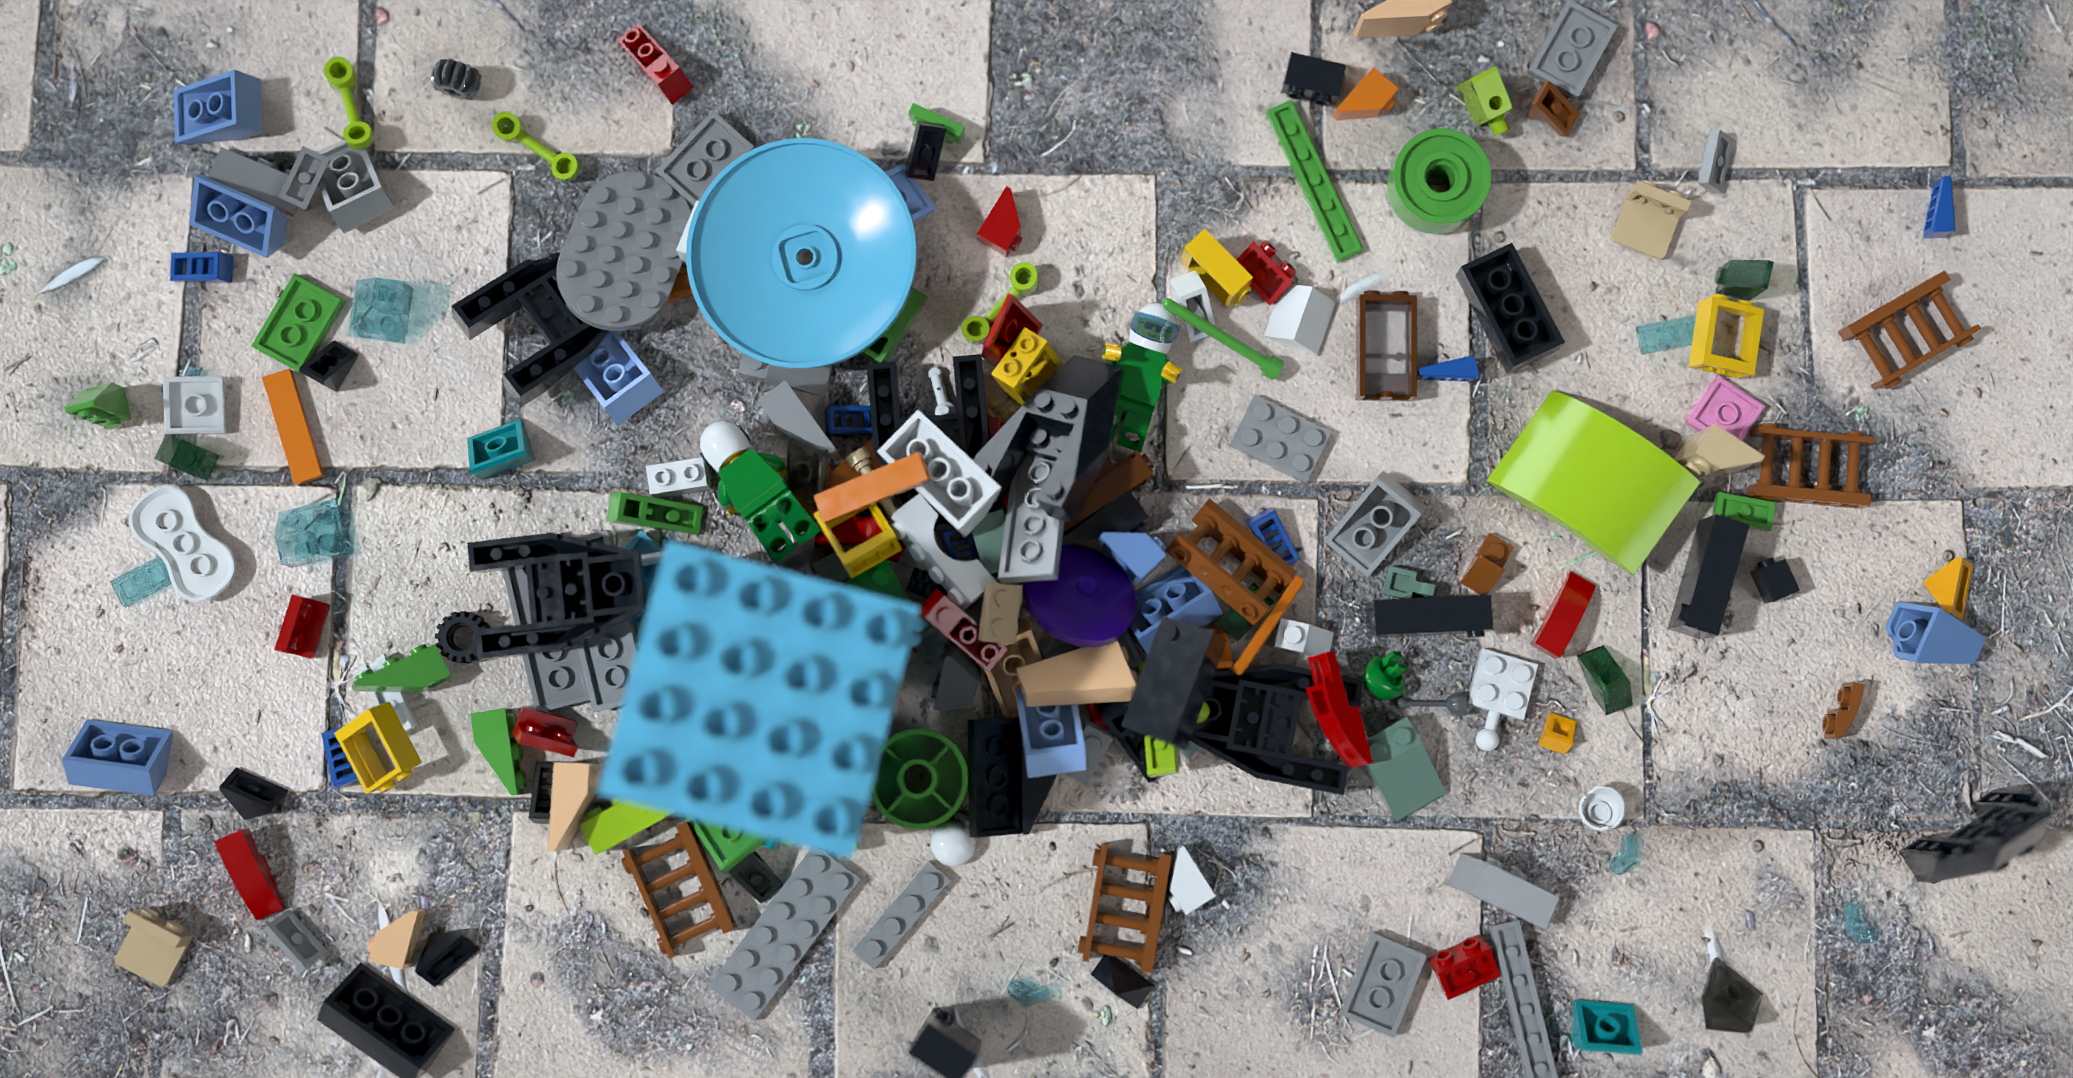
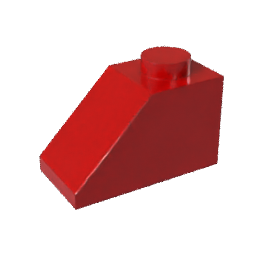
[977,186,1023,257]

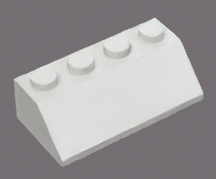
[877,410,1001,537]

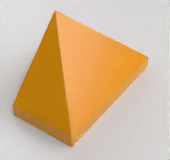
[1923,557,1974,620]

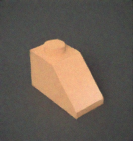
[367,908,426,970]

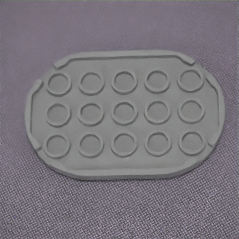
[557,172,691,331]

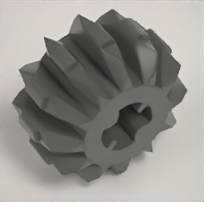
[431,59,482,100]

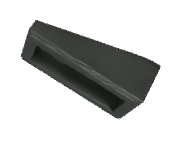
[528,762,554,824]

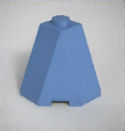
[1885,601,1986,664]

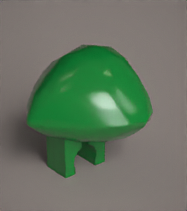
[1363,651,1407,701]

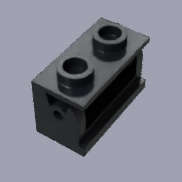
[1281,52,1346,106]

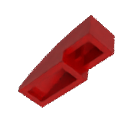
[1530,571,1596,659]
[214,829,286,921]

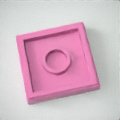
[1684,375,1766,441]

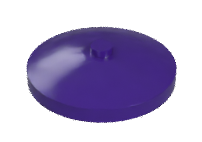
[1023,544,1137,647]

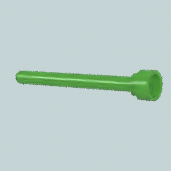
[1162,298,1284,380]

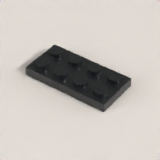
[967,717,1023,838]

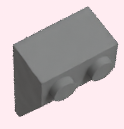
[317,140,395,233]
[738,353,833,397]
[757,380,841,461]
[1324,471,1427,578]

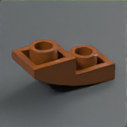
[1822,682,1864,739]

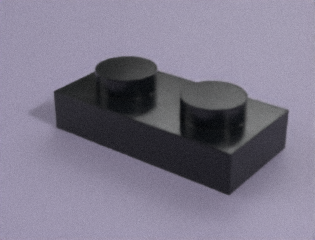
[905,120,947,181]

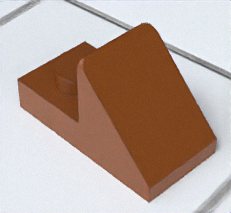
[1528,80,1580,137]
[1460,533,1514,595]

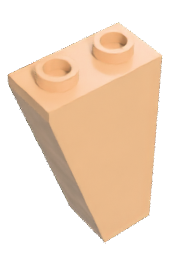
[1016,640,1139,707]

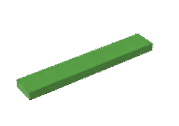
[1266,99,1363,263]

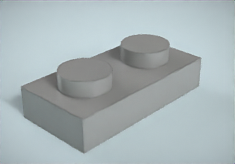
[1698,129,1733,193]
[278,146,330,211]
[1065,721,1114,785]
[264,909,328,973]

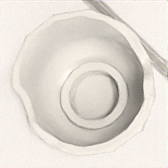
[1579,786,1626,832]
[930,820,975,867]

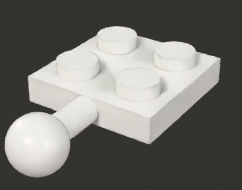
[1467,648,1538,751]

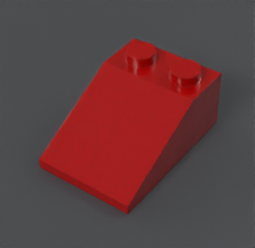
[981,293,1043,367]

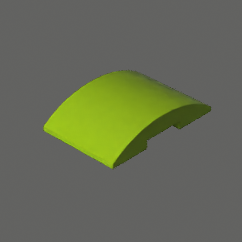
[1487,390,1700,576]

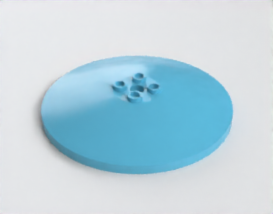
[686,138,918,369]

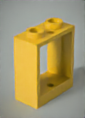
[1180,228,1253,309]
[1688,294,1764,379]
[991,327,1064,405]
[814,503,902,579]
[334,701,422,794]

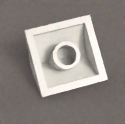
[1263,285,1336,356]

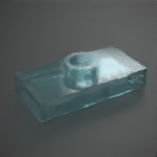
[1635,315,1695,355]
[110,556,172,607]

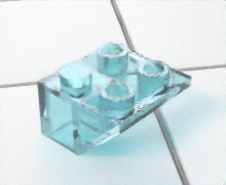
[347,278,414,344]
[275,498,349,568]

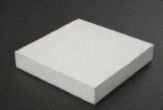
[163,376,226,435]

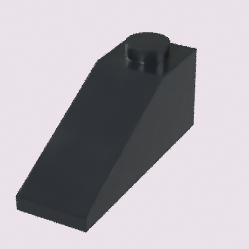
[1062,491,1149,545]
[1099,701,1160,783]
[1022,746,1057,835]

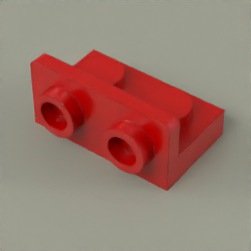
[1236,239,1299,306]
[274,594,330,659]
[513,707,578,758]
[1428,935,1501,1000]

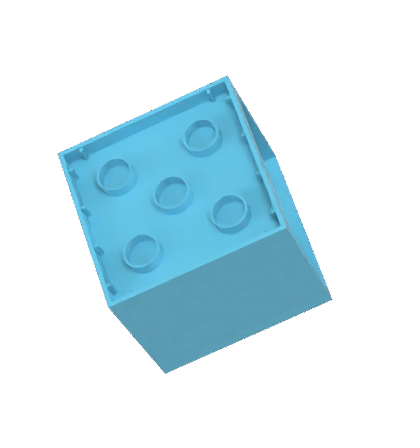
[597,540,924,859]

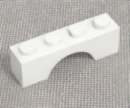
[888,493,996,611]

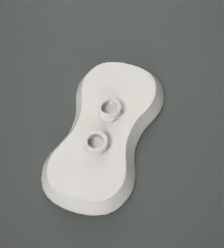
[129,484,236,603]

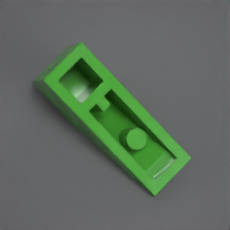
[606,492,703,535]

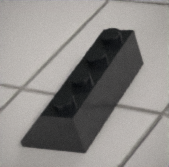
[317,962,455,1078]

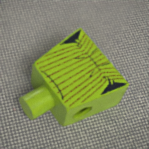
[1456,66,1512,137]

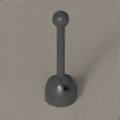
[1396,692,1467,716]

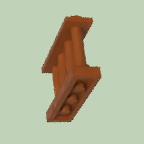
[1838,270,1981,390]
[1746,423,1874,509]
[1165,498,1298,626]
[622,821,738,959]
[1077,843,1171,973]

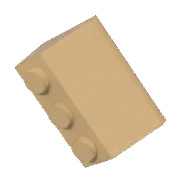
[1674,424,1765,480]

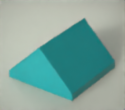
[467,418,536,480]
[1571,1000,1642,1055]

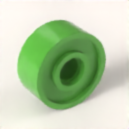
[1387,128,1491,234]
[870,729,968,829]

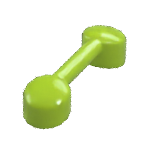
[324,56,374,150]
[491,112,581,182]
[961,262,1039,345]

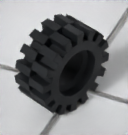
[906,567,952,602]
[435,611,490,664]

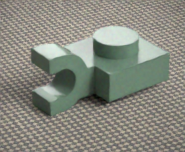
[1382,565,1435,599]

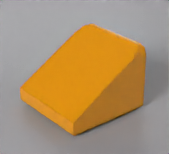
[1539,712,1577,754]

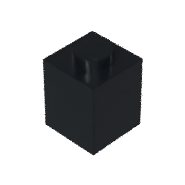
[1750,557,1800,604]

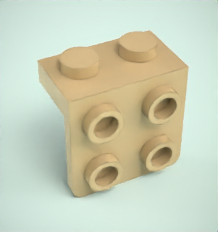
[1611,180,1691,259]
[978,579,1022,644]
[115,907,194,987]

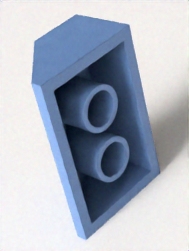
[189,174,288,258]
[1098,532,1166,586]
[1128,564,1223,656]
[62,719,173,796]

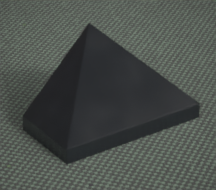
[219,767,288,820]
[415,931,480,987]
[1090,955,1155,1009]

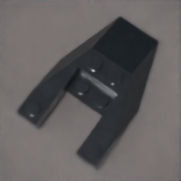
[451,252,609,408]
[867,354,989,531]
[973,355,1124,524]
[467,533,647,659]
[1190,663,1364,795]
[1899,789,2053,884]

